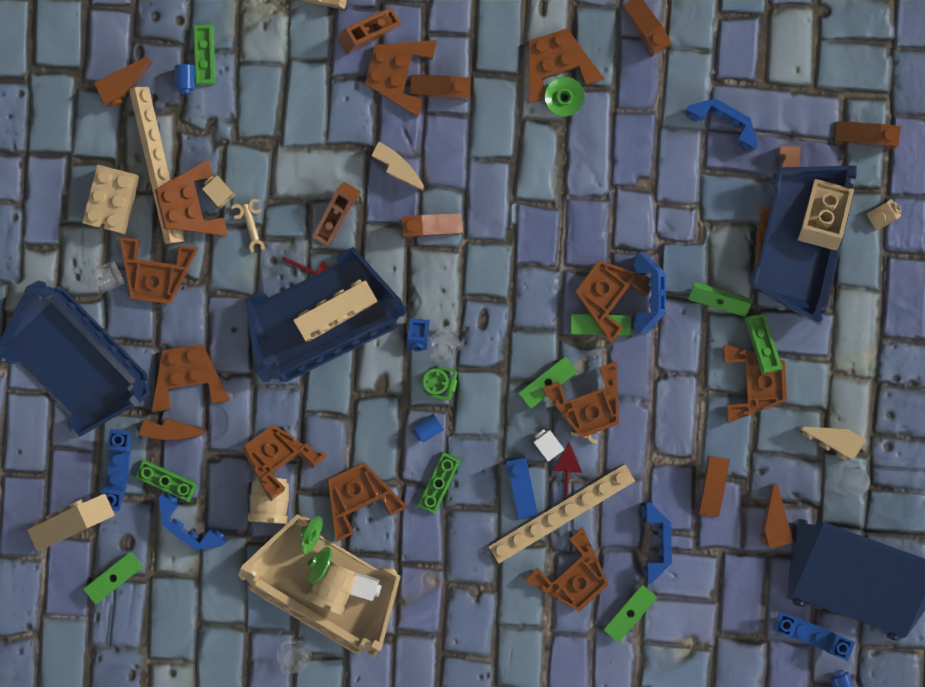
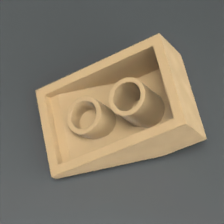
[798,179,854,251]

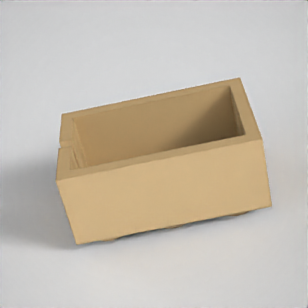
[82,165,141,235]

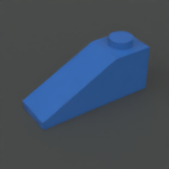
[506,457,538,519]

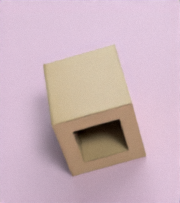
[202,176,235,208]

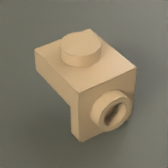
[867,199,901,231]

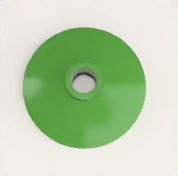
[545,77,585,117]
[299,516,323,555]
[307,547,332,585]

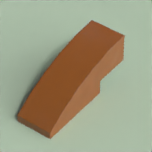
[139,418,206,440]
[699,455,730,517]

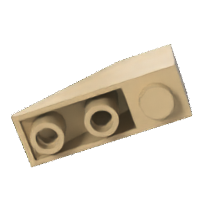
[798,426,866,461]

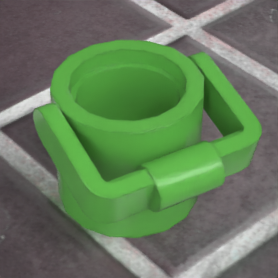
[423,365,457,400]

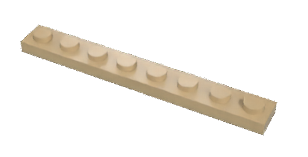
[129,87,184,244]
[488,464,635,563]

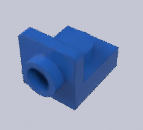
[407,318,430,351]

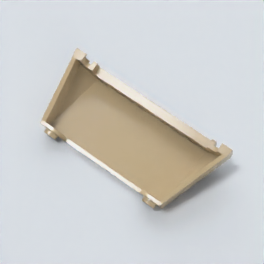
[238,514,401,657]

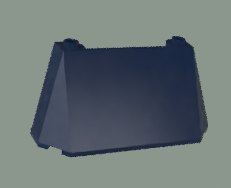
[749,165,857,325]
[245,247,407,382]
[0,280,150,438]
[787,519,925,641]

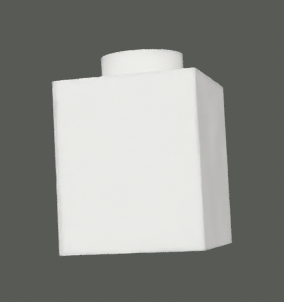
[533,429,564,461]
[350,573,382,601]

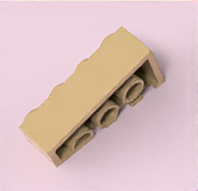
[294,279,378,341]
[27,494,115,551]

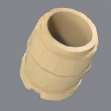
[248,477,289,524]
[306,561,356,615]

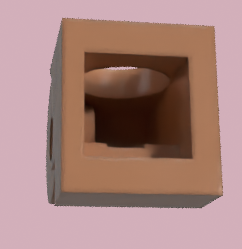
[777,146,801,168]

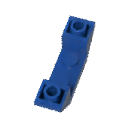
[684,98,758,152]
[634,253,666,333]
[101,429,132,511]
[159,493,227,550]
[641,501,672,583]
[773,612,855,661]

